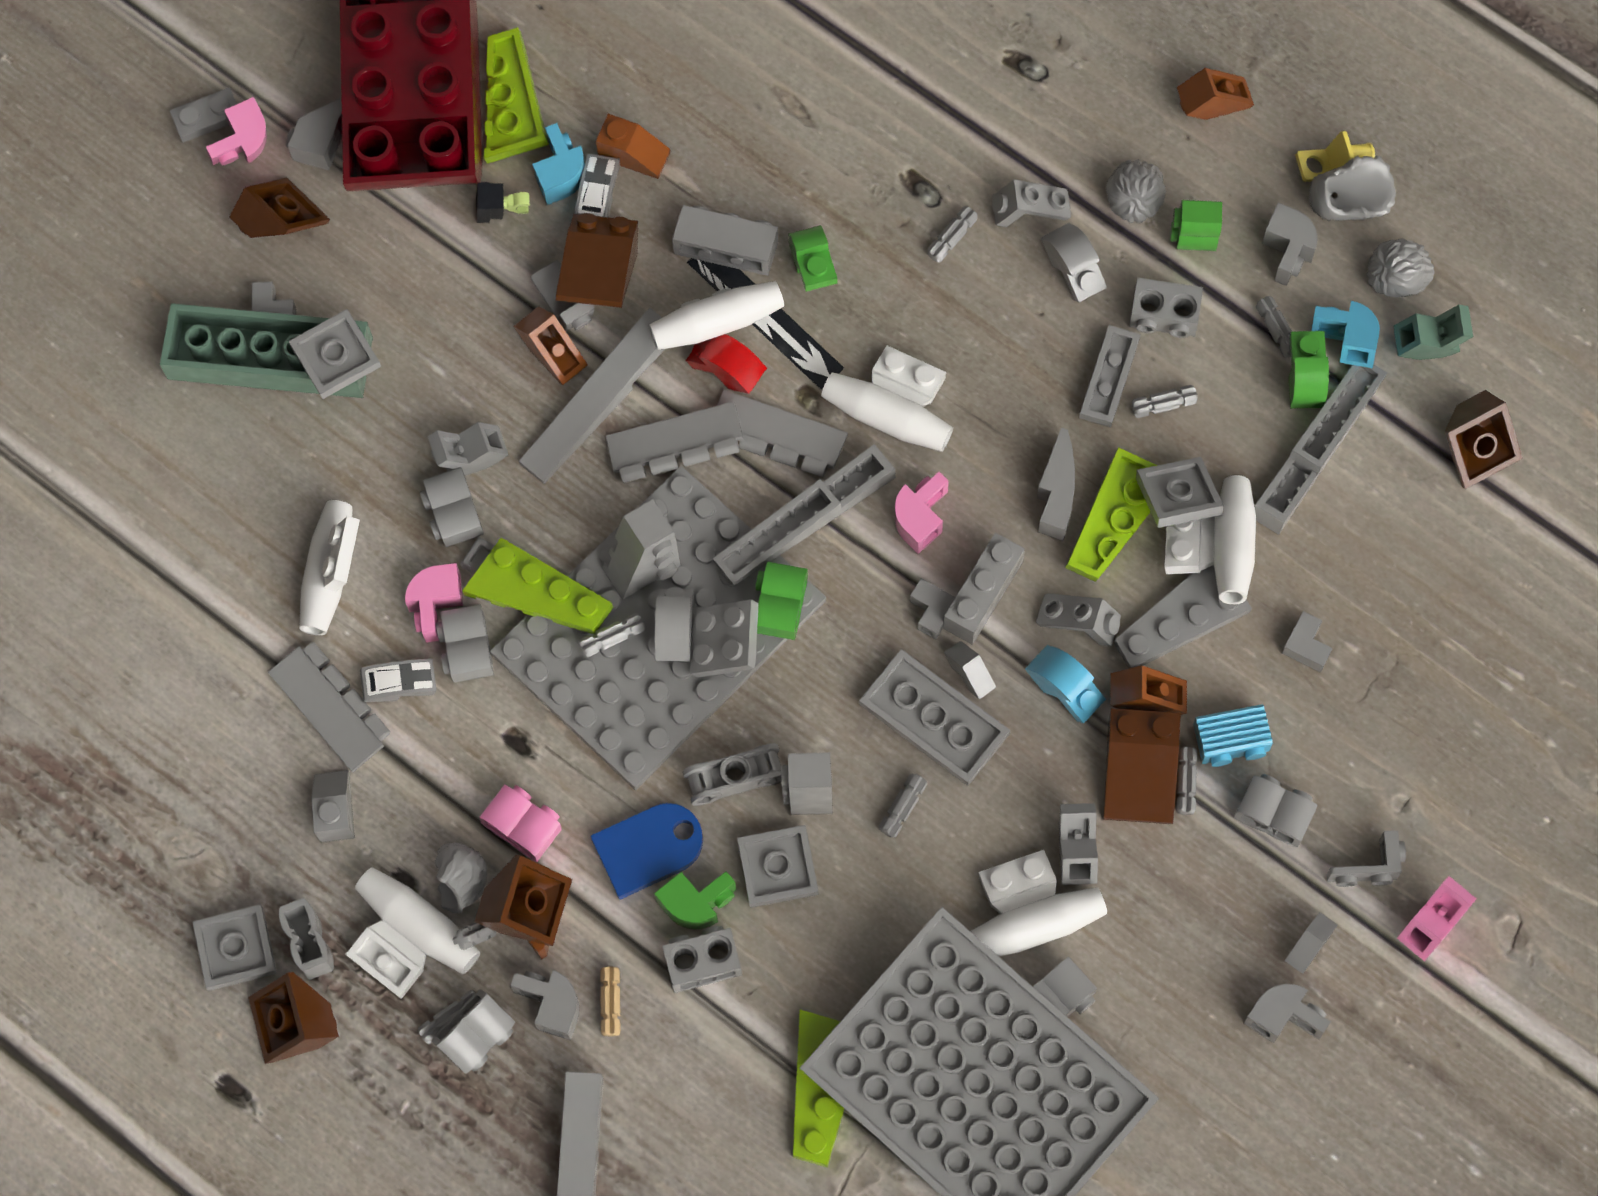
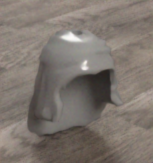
[1308,156,1396,221]

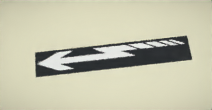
[686,258,844,390]

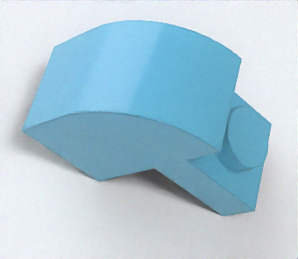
[532,123,585,205]
[1312,301,1380,368]
[1025,645,1106,724]

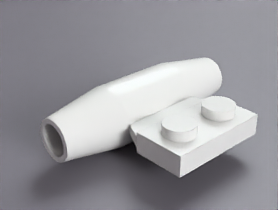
[649,281,784,350]
[821,345,953,452]
[1165,475,1256,605]
[299,500,360,635]
[970,850,1107,956]
[345,867,480,998]

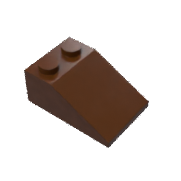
[556,213,638,308]
[1103,708,1181,825]

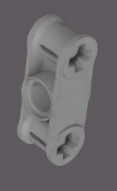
[682,743,781,806]

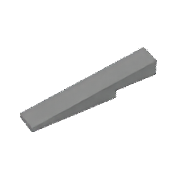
[519,308,665,484]
[1255,365,1387,535]
[713,444,896,586]
[557,1071,604,1196]

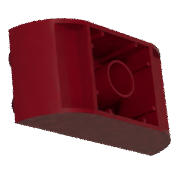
[340,0,483,192]

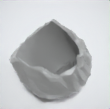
[1106,159,1166,223]
[1367,239,1435,298]
[435,843,487,914]

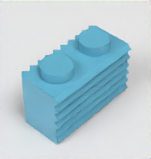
[1193,704,1273,767]

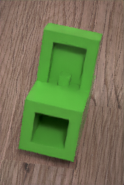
[788,225,838,292]
[1288,331,1329,409]
[654,871,737,930]

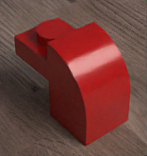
[685,334,767,394]

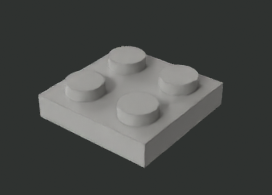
[289,309,381,399]
[1136,457,1224,528]
[690,600,759,677]
[737,825,819,908]
[192,904,277,991]

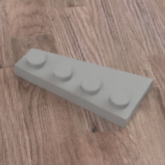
[1114,565,1252,669]

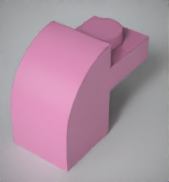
[206,97,267,166]
[895,472,949,554]
[405,563,463,643]
[1397,876,1477,961]

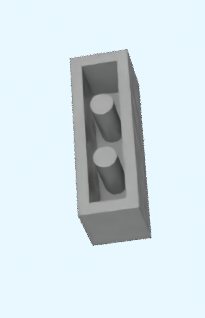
[672,205,779,276]
[943,532,1025,645]
[781,752,833,815]

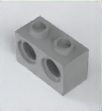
[1129,278,1203,338]
[662,926,742,993]

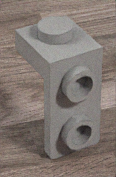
[992,179,1071,227]
[531,260,594,332]
[1036,593,1121,647]
[1327,831,1406,887]

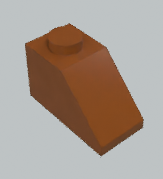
[1176,68,1254,120]
[596,114,671,179]
[513,306,588,385]
[1110,665,1187,715]

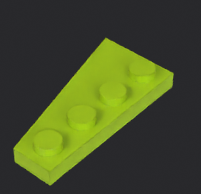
[484,27,549,164]
[1065,447,1158,582]
[462,537,613,635]
[793,1009,845,1167]

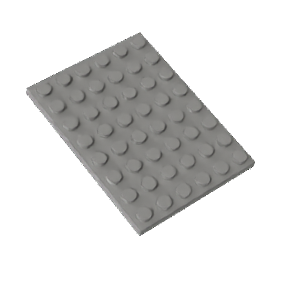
[490,466,826,791]
[800,907,1159,1196]

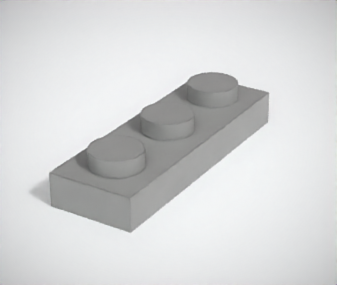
[1079,325,1141,428]

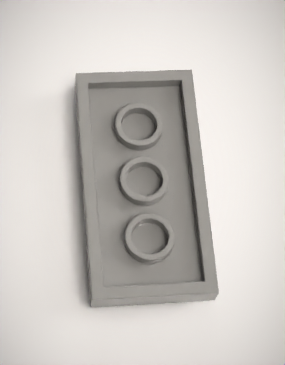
[859,649,1010,786]

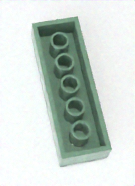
[160,303,373,398]

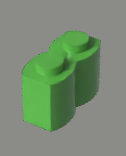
[1170,200,1222,251]
[756,562,808,640]

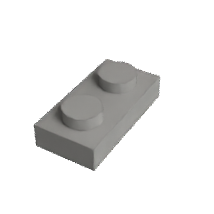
[170,87,237,143]

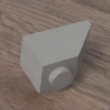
[286,98,342,170]
[311,770,355,843]

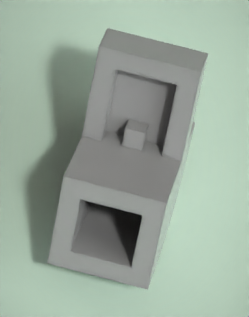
[1262,203,1317,286]
[1041,223,1107,302]
[428,422,509,476]
[655,587,694,662]
[1059,803,1098,885]
[510,970,580,1041]
[1244,984,1331,1043]

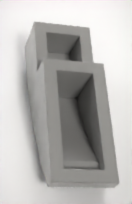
[1037,428,1075,541]

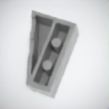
[602,499,681,600]

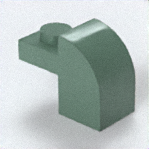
[1393,304,1474,360]

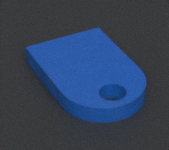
[590,803,703,900]

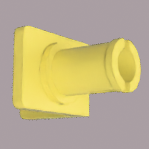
[1295,131,1375,182]

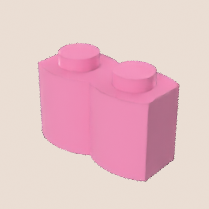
[480,784,562,862]

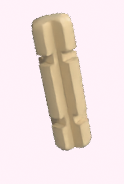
[600,966,620,1037]

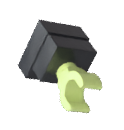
[476,182,530,223]

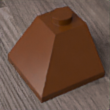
[229,178,330,238]
[1445,390,1523,489]
[474,855,573,946]
[248,972,339,1064]

